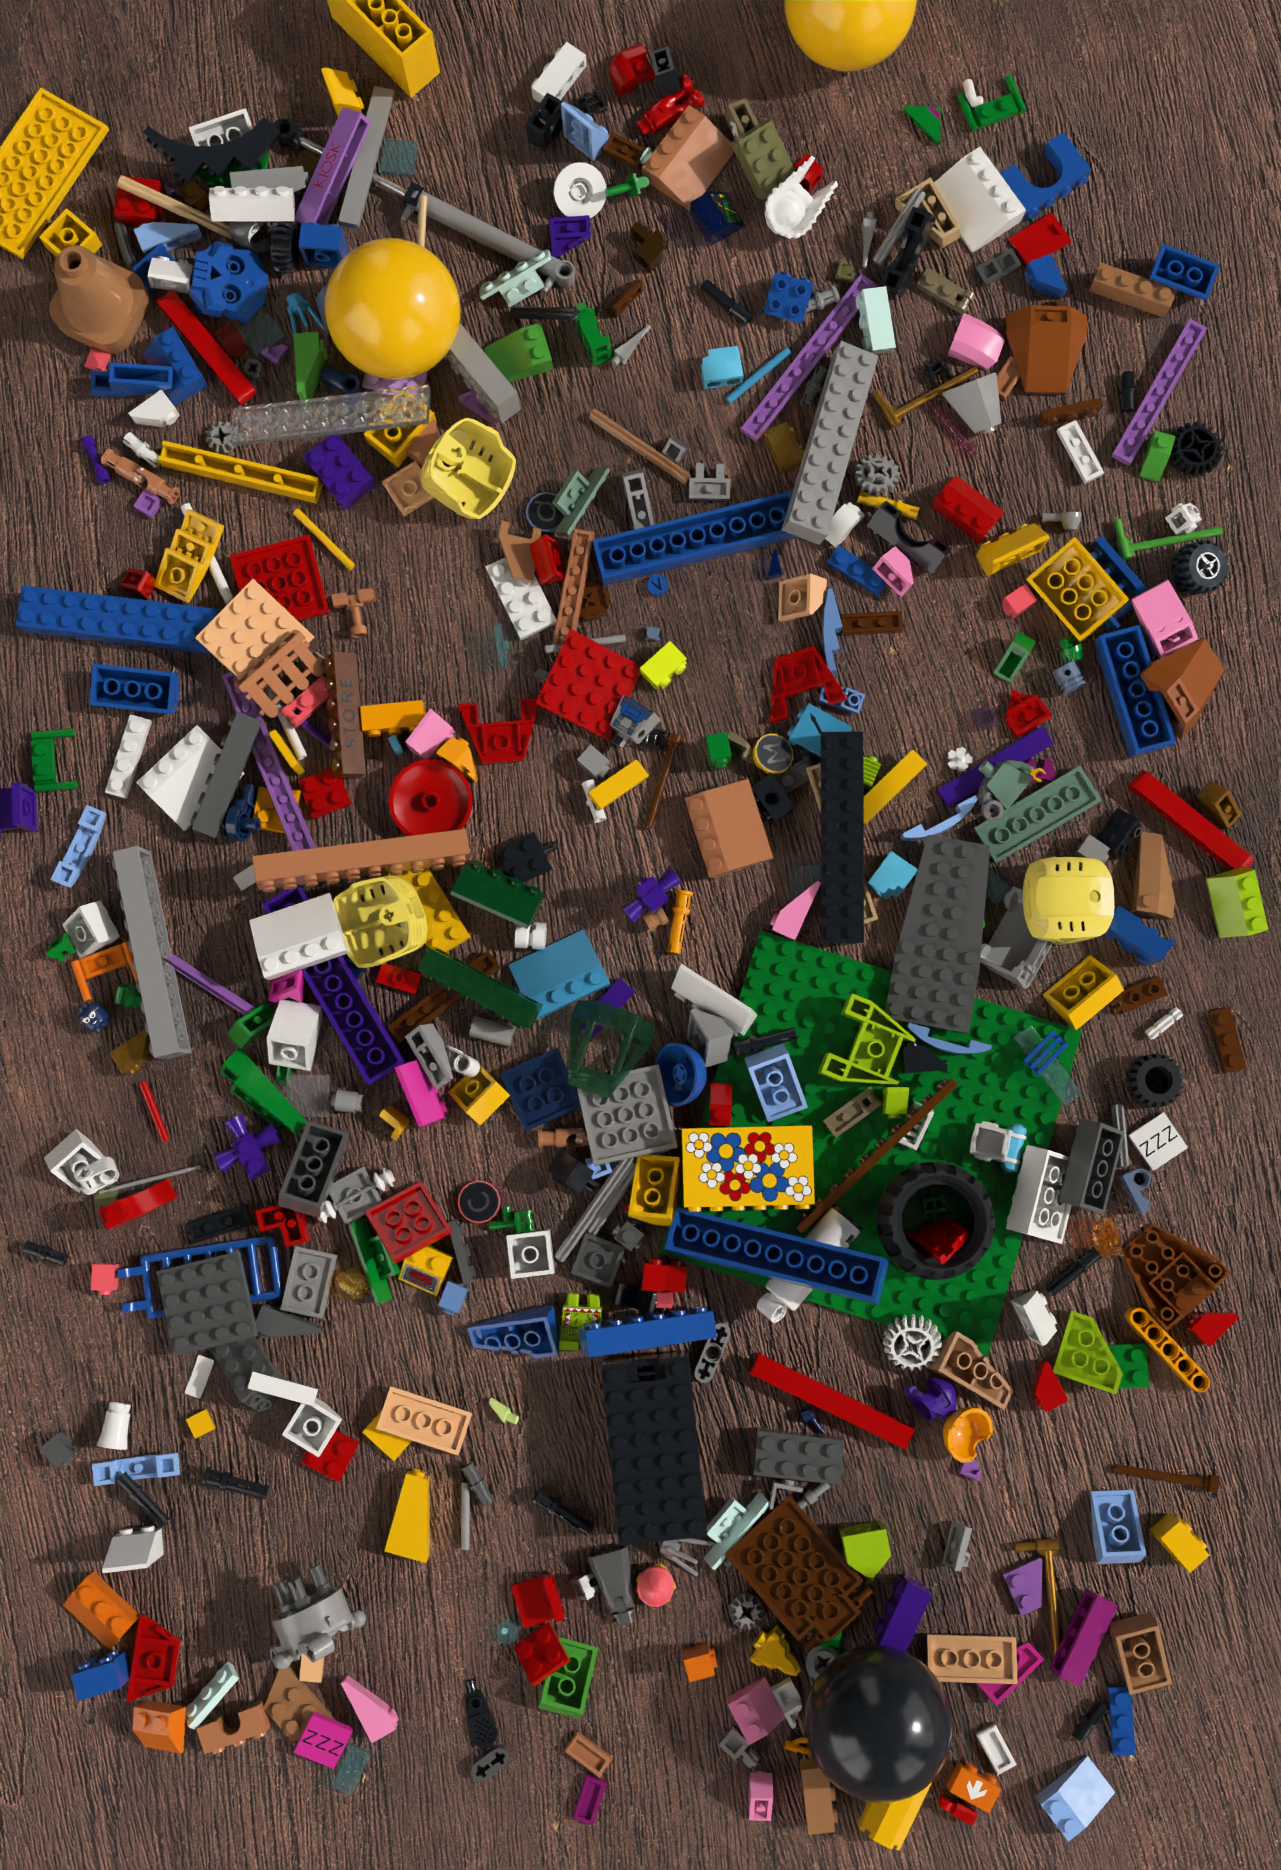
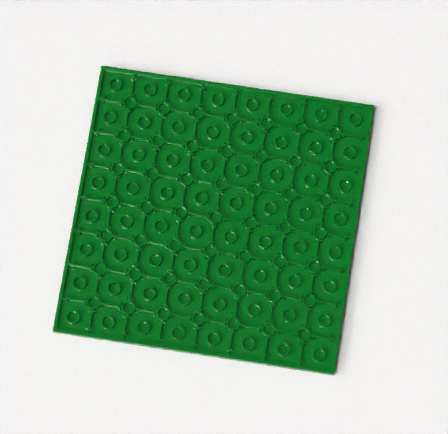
[660,930,1082,1357]

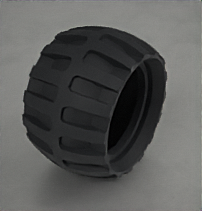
[876,1162,995,1280]

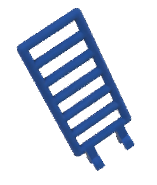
[117,1235,283,1319]

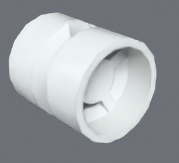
[515,922,547,950]

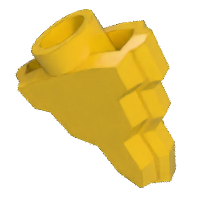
[749,1625,801,1676]

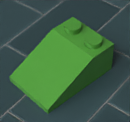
[484,323,553,382]
[293,332,329,408]
[537,1637,598,1720]

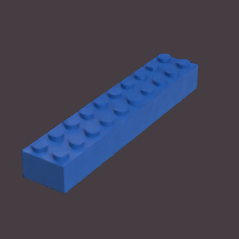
[593,491,799,586]
[16,585,222,655]
[665,1207,889,1305]

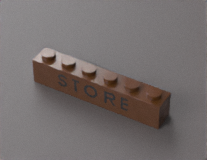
[324,651,366,779]

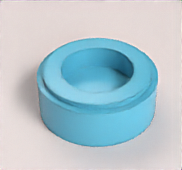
[388,735,404,756]

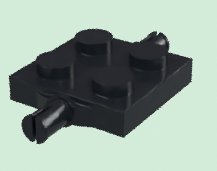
[496,832,558,883]

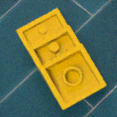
[154,509,224,603]

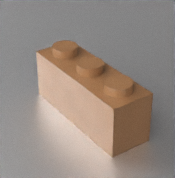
[799,1758,838,1835]

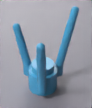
[287,292,325,334]

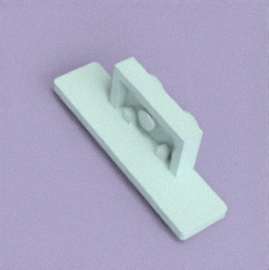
[479,249,551,307]
[704,1492,770,1570]

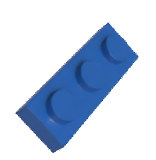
[827,545,887,597]
[1107,1685,1136,1756]

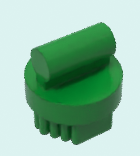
[1058,635,1084,663]
[114,984,142,1008]

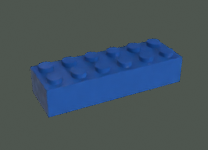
[1094,625,1176,759]
[578,1306,717,1358]

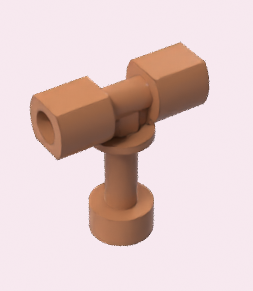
[332,588,376,638]

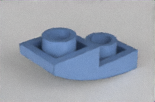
[817,686,865,714]

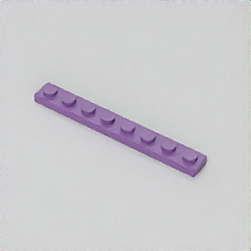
[1111,319,1207,466]

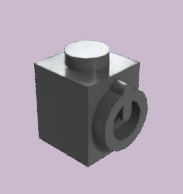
[611,1219,644,1251]

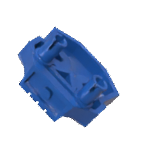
[189,241,268,325]

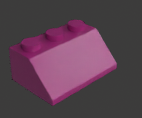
[395,1060,448,1128]

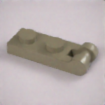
[916,268,975,314]
[823,1086,883,1138]

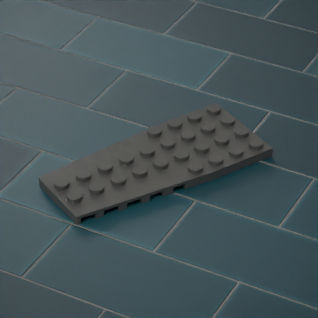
[885,835,990,1034]

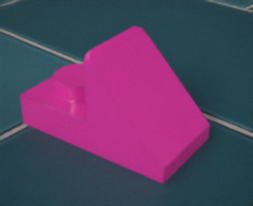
[269,970,305,1003]

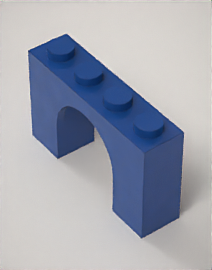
[1000,132,1092,222]

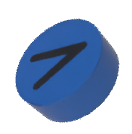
[647,575,668,597]

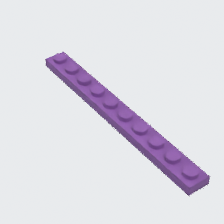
[741,273,877,443]
[222,672,316,851]

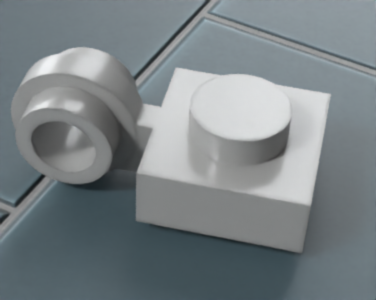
[719,1726,760,1768]

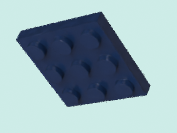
[500,1048,581,1132]

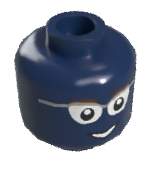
[77,1002,109,1033]

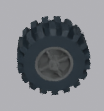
[1171,540,1230,595]

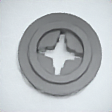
[206,421,239,454]
[729,1593,764,1630]
[806,1645,839,1680]

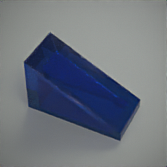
[766,549,782,580]
[343,954,366,980]

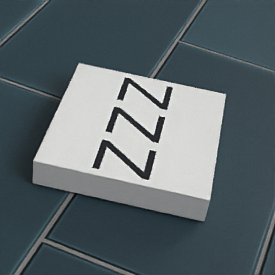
[1127,1112,1188,1171]

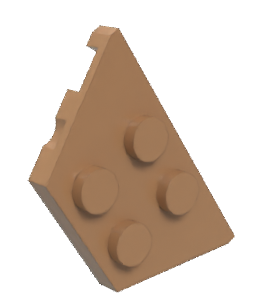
[264,1666,335,1742]

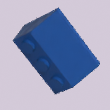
[1149,244,1220,301]
[143,327,208,405]

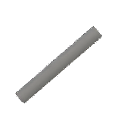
[461,1482,470,1550]

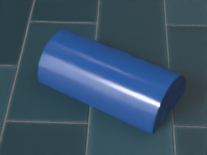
[89,663,180,714]

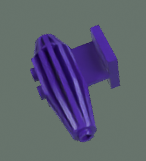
[0,782,37,836]

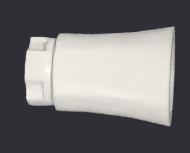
[97,1402,131,1450]

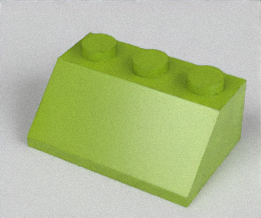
[1205,866,1268,938]

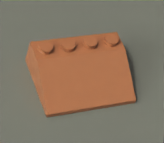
[642,105,735,212]
[684,779,773,878]

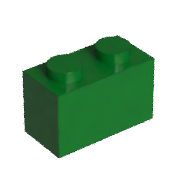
[705,732,732,770]

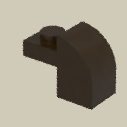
[632,222,664,273]

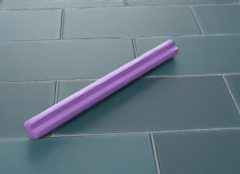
[166,953,256,1015]

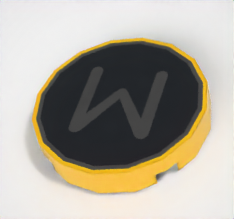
[753,734,793,775]

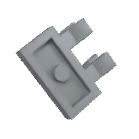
[689,463,730,501]

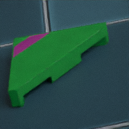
[903,105,941,145]

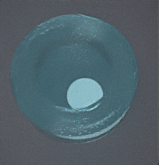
[496,1620,518,1645]

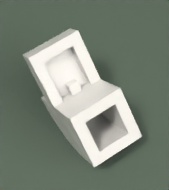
[825,502,865,547]

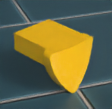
[379,1104,411,1141]

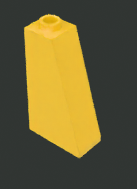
[384,1469,430,1563]

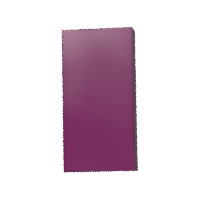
[572,1773,607,1826]

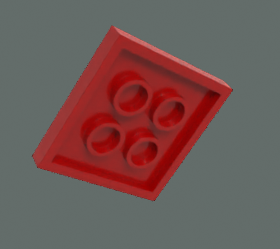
[365,1181,452,1264]

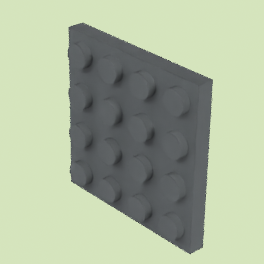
[156,1251,258,1356]

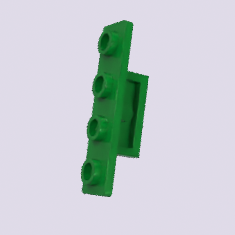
[349,1218,401,1305]

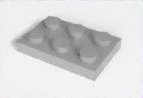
[280,1246,338,1319]

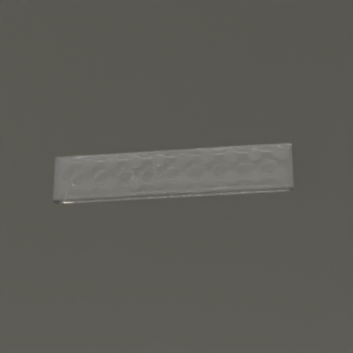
[230,385,431,446]

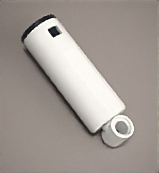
[757,1204,863,1323]

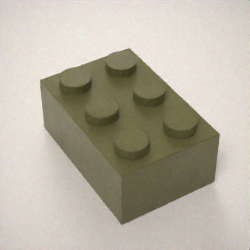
[730,120,796,199]

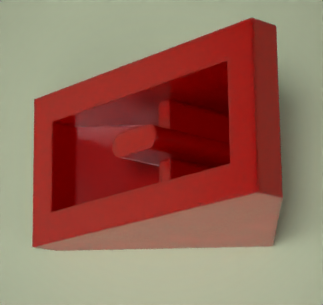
[119,568,156,600]

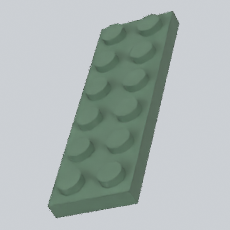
[973,766,1102,864]

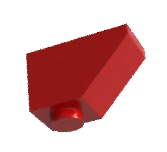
[708,1083,732,1127]
[1185,1312,1240,1347]
[1031,1359,1069,1412]

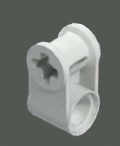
[445,1045,480,1077]
[74,1157,119,1195]

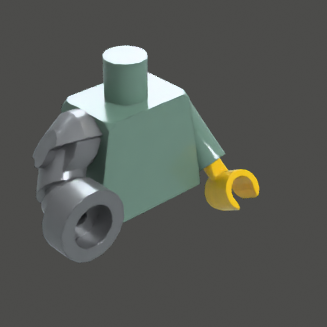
[978,760,1046,821]

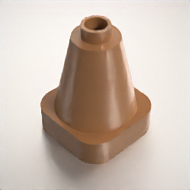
[49,246,151,354]

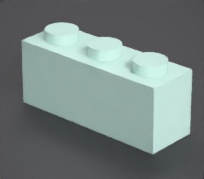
[856,286,896,355]

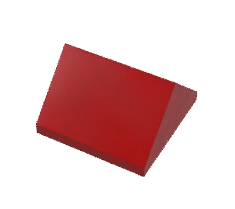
[529,535,566,585]

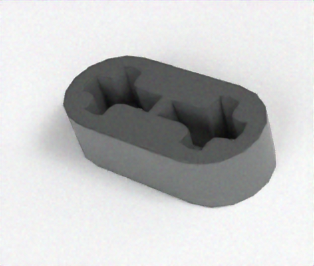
[471,1745,510,1782]

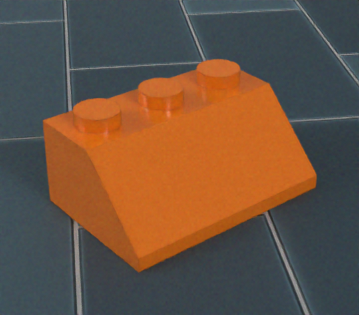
[63,1572,140,1650]

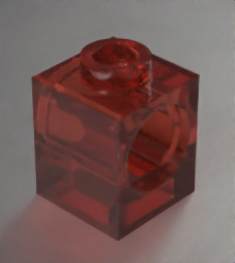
[214,322,248,360]

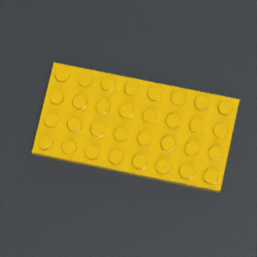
[0,87,109,259]

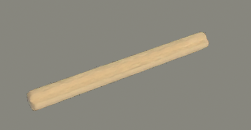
[117,175,232,239]

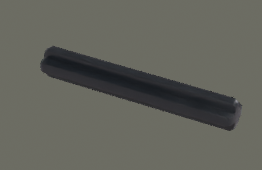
[509,306,578,320]

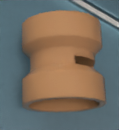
[641,907,669,932]

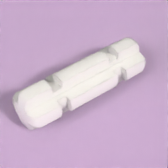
[1145,1007,1183,1040]

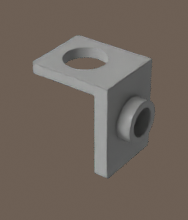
[769,1478,803,1509]

